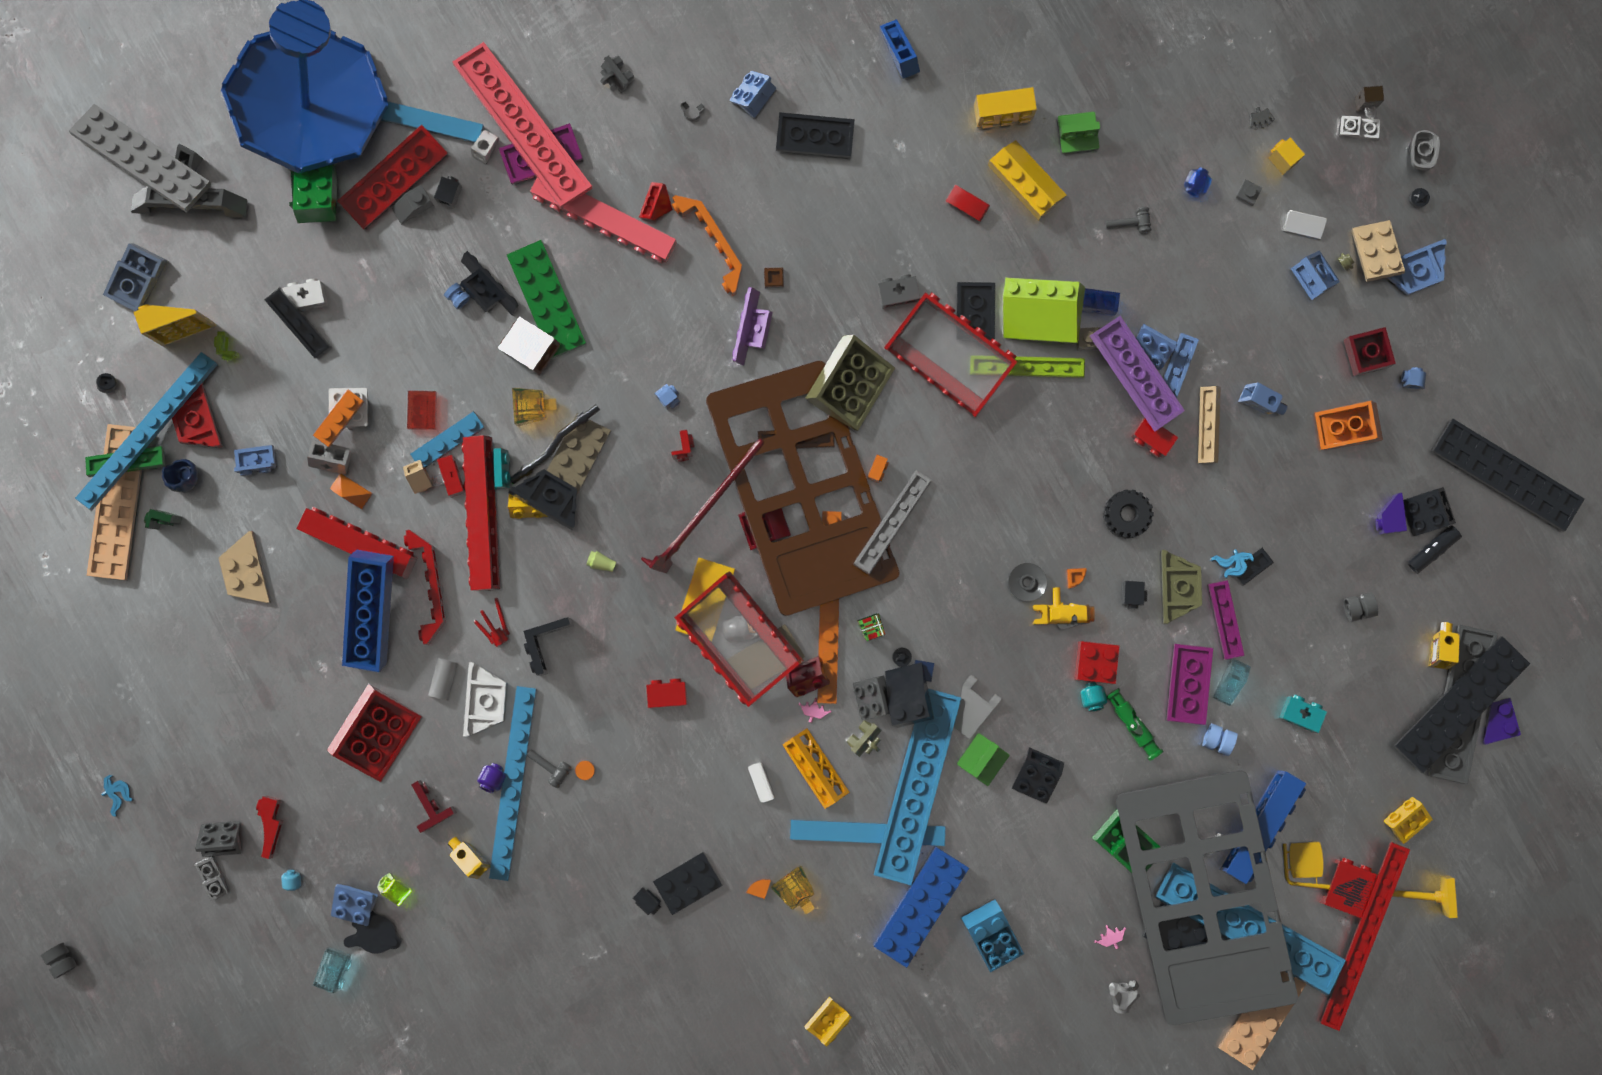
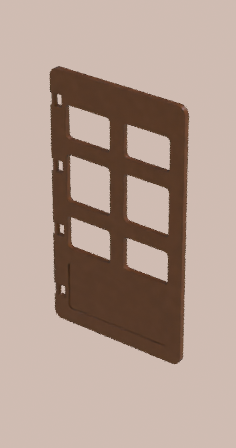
[706,361,900,616]

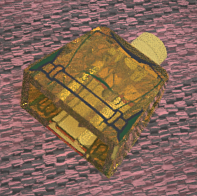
[512,388,557,426]
[771,865,815,914]

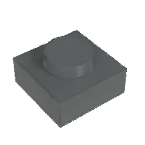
[1236,179,1262,206]

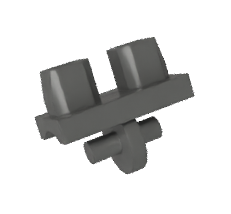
[600,55,634,93]

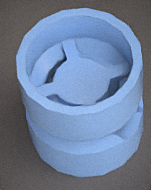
[1202,723,1238,756]

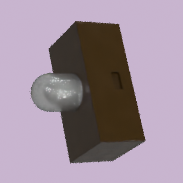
[1355,86,1384,119]

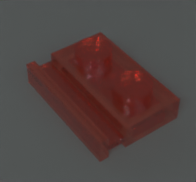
[407,391,437,430]

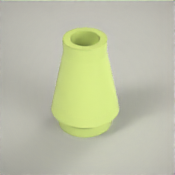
[586,551,616,572]

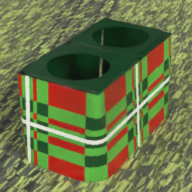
[857,613,885,641]

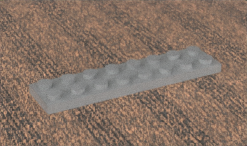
[69,104,211,213]

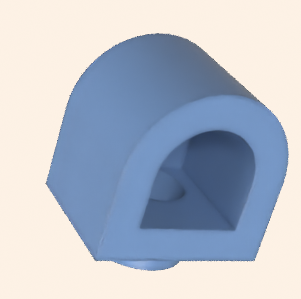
[1401,367,1427,389]
[654,384,681,409]

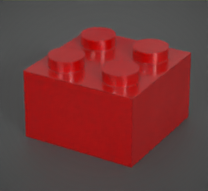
[1075,641,1120,684]

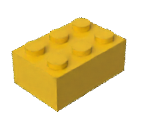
[974,87,1037,129]

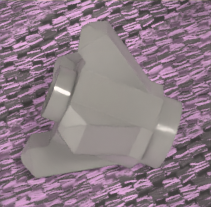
[1109,980,1140,1014]

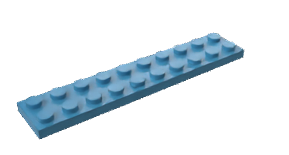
[873,689,961,885]
[1155,863,1346,995]

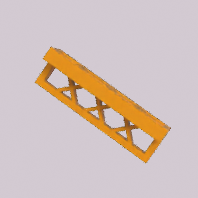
[782,728,850,809]

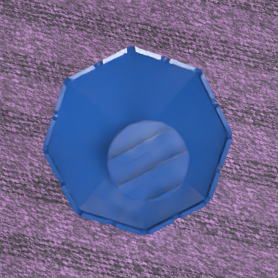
[221,0,388,173]

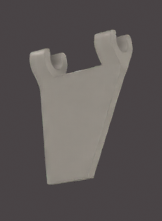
[954,674,1001,739]

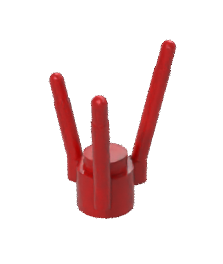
[474,598,510,647]

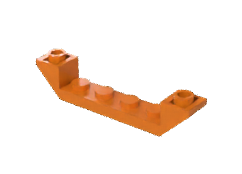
[671,195,742,296]

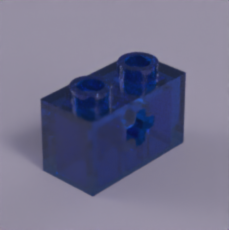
[1082,288,1120,315]

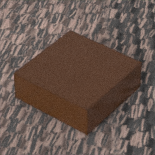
[764,267,784,288]

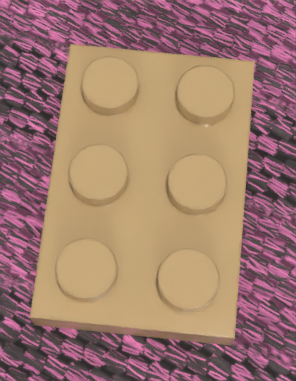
[1352,220,1405,282]

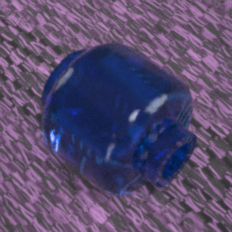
[1184,167,1212,197]

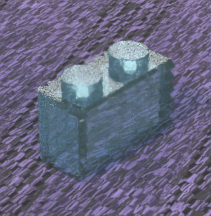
[313,947,352,993]

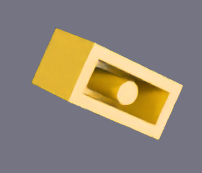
[1268,137,1305,175]

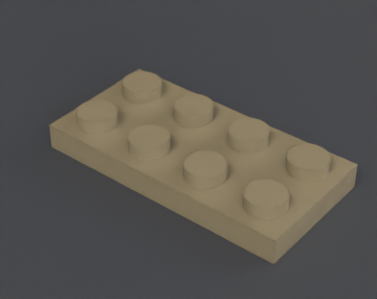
[547,413,611,496]

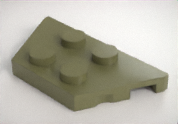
[1161,550,1202,624]

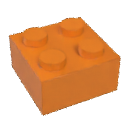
[867,455,889,483]

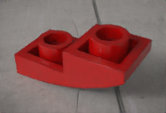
[946,185,990,222]

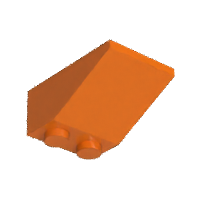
[1315,401,1383,450]

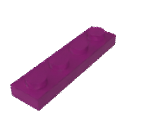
[1208,580,1245,660]

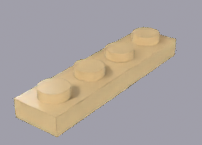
[1198,386,1221,464]

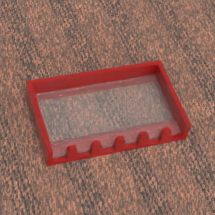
[884,292,1018,417]
[674,571,804,707]

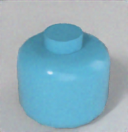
[281,870,302,891]

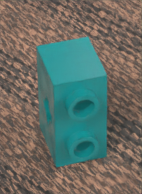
[1279,695,1327,733]

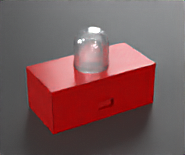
[431,455,466,497]

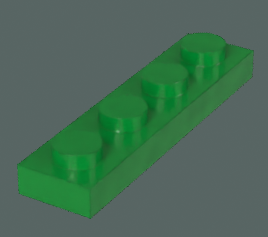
[85,446,165,477]

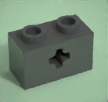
[878,274,920,309]

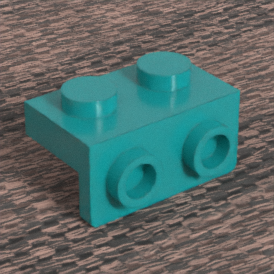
[493,448,511,489]

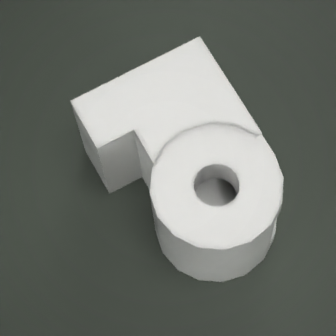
[471,130,499,164]

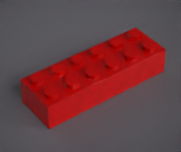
[296,507,418,579]

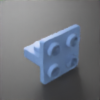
[730,71,776,118]
[1136,324,1177,370]
[331,884,378,926]

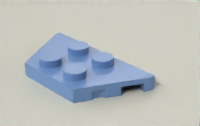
[1387,239,1447,295]

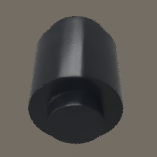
[632,887,661,915]

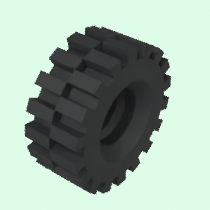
[1103,489,1154,539]

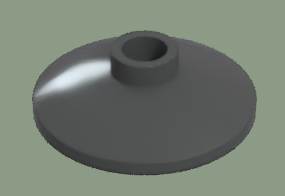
[1008,563,1047,601]

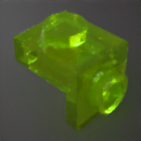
[214,331,239,360]
[377,873,411,906]

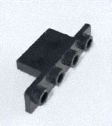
[460,251,519,315]

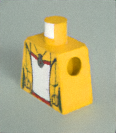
[1429,622,1459,670]

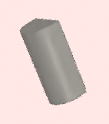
[428,658,457,700]

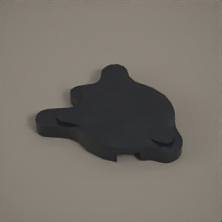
[344,909,402,954]

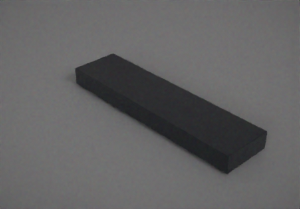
[264,287,330,358]

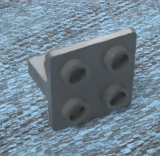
[853,675,890,720]
[195,821,242,857]

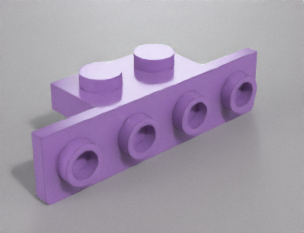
[732,287,773,365]

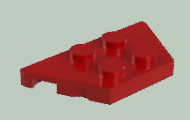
[172,383,222,448]

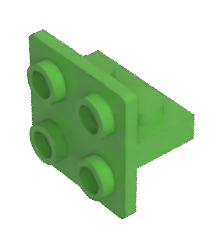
[1057,112,1100,154]
[957,733,1010,786]

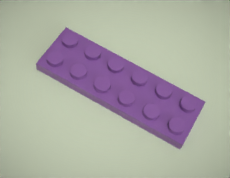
[1090,316,1185,432]

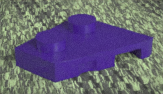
[1482,698,1521,745]

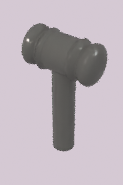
[1106,207,1152,233]
[527,750,572,788]

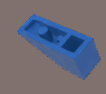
[880,19,920,79]

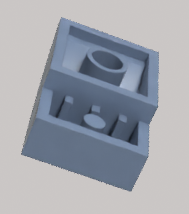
[103,243,168,311]

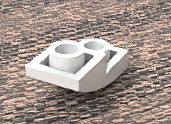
[1340,116,1380,140]

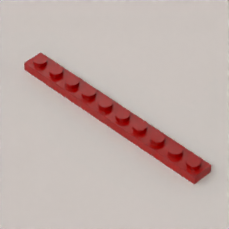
[1320,842,1410,1031]

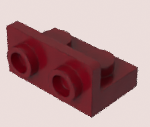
[786,656,830,697]

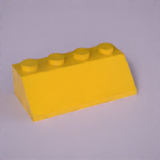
[988,140,1067,221]

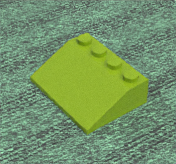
[1003,278,1085,343]

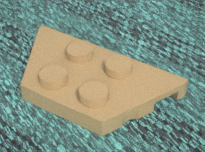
[219,531,271,603]

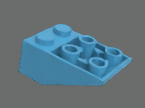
[961,900,1024,973]

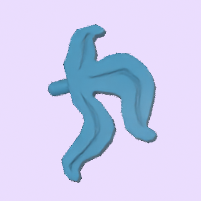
[1212,549,1254,579]
[101,775,133,816]

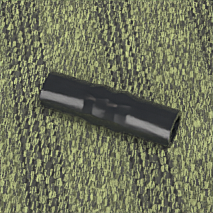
[1407,525,1462,574]

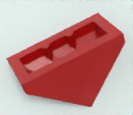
[639,182,673,220]

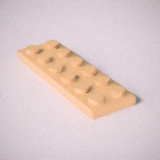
[1218,971,1307,1070]

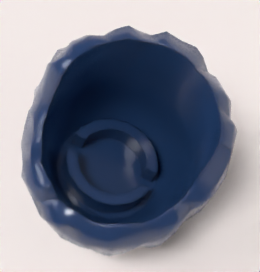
[162,459,198,493]

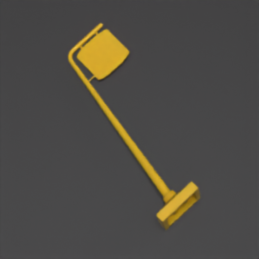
[1283,842,1458,918]

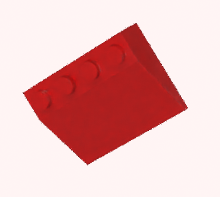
[327,684,422,782]

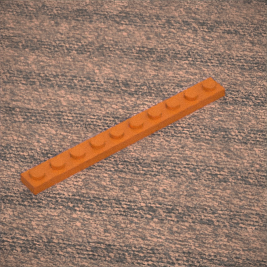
[817,511,842,704]

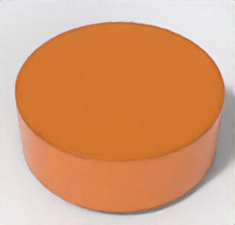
[575,761,595,780]

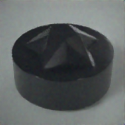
[1409,188,1430,208]
[96,373,116,393]
[892,647,912,667]

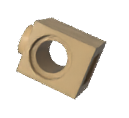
[403,459,432,494]

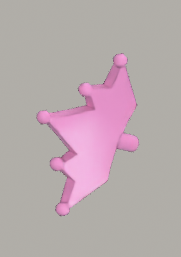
[799,698,832,723]
[1094,925,1126,949]

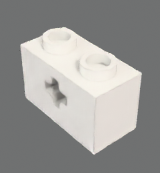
[282,278,328,311]

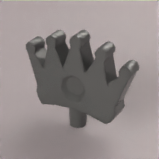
[1250,107,1275,129]

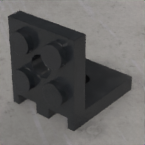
[523,617,574,676]

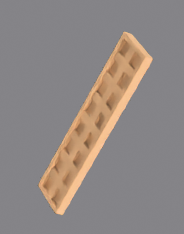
[86,424,142,580]

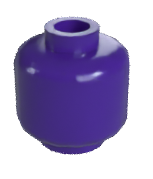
[477,763,506,793]

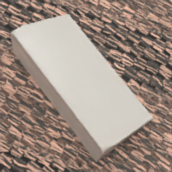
[1283,210,1327,239]
[748,762,774,803]

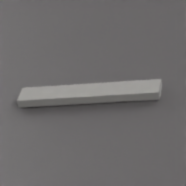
[853,470,932,575]

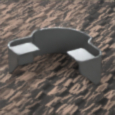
[681,101,705,121]

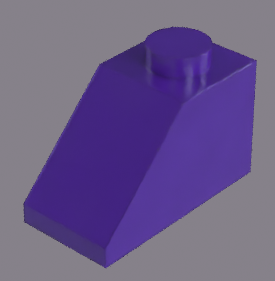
[1375,493,1407,535]

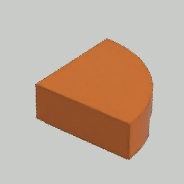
[1067,568,1087,589]
[747,879,771,899]

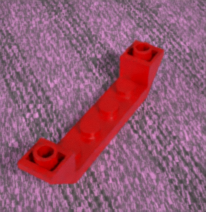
[404,530,446,645]

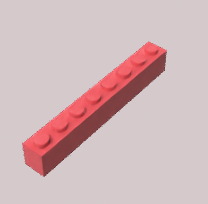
[530,178,677,263]

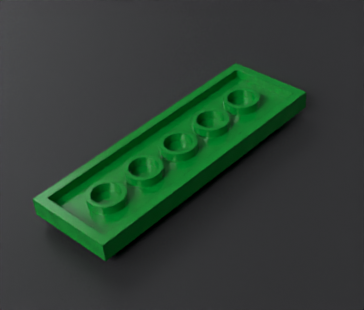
[506,240,586,359]

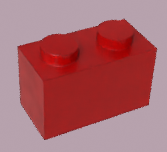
[1131,418,1178,458]
[646,678,687,708]

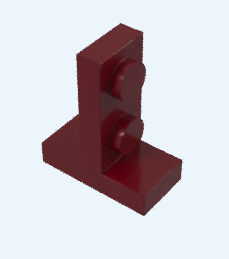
[411,780,457,833]

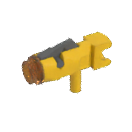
[1032,587,1095,630]

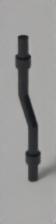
[510,404,600,484]

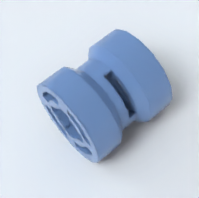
[444,283,471,310]

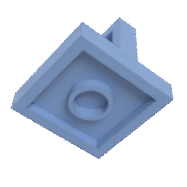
[1291,250,1340,300]

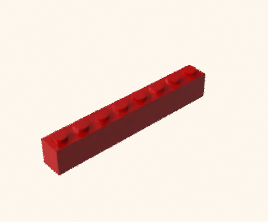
[462,435,500,591]

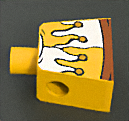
[448,837,491,879]

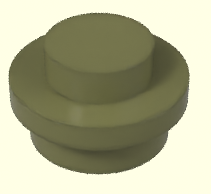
[1337,253,1355,271]

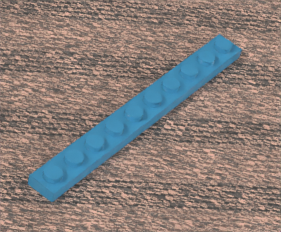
[75,352,217,511]
[489,686,537,881]

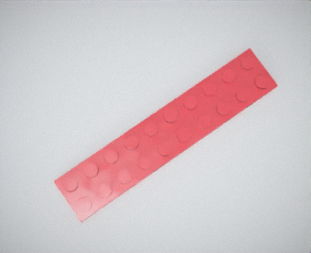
[452,42,592,209]

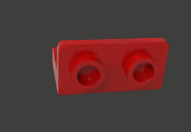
[671,430,695,462]

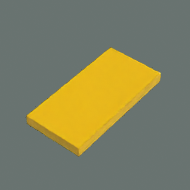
[675,557,735,642]

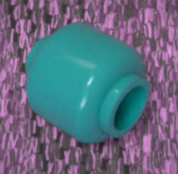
[1080,682,1107,712]

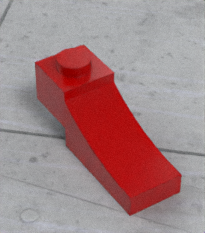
[256,796,284,859]

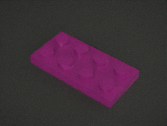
[499,123,583,185]
[1166,644,1213,725]

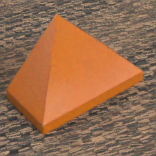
[330,474,373,509]

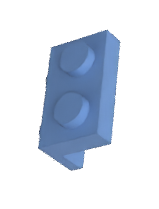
[234,445,276,476]

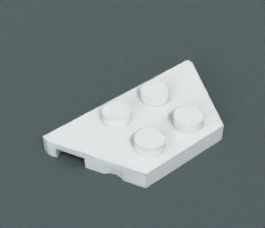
[463,662,507,737]

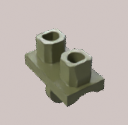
[847,720,882,757]

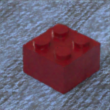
[1343,327,1396,376]

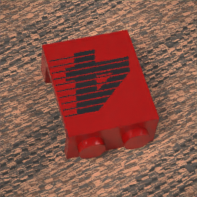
[1320,858,1377,918]

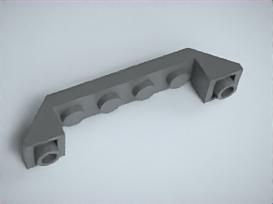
[131,186,247,217]

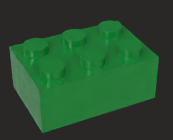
[293,164,337,223]

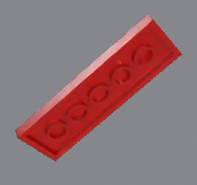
[337,125,448,230]

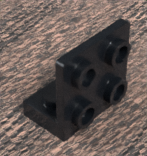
[1403,487,1456,536]
[1012,747,1064,803]

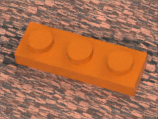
[313,389,365,448]

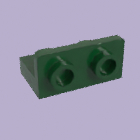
[144,509,183,530]

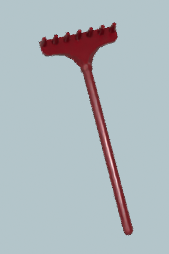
[641,439,764,574]

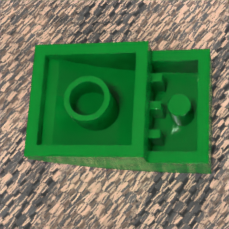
[1092,809,1160,873]

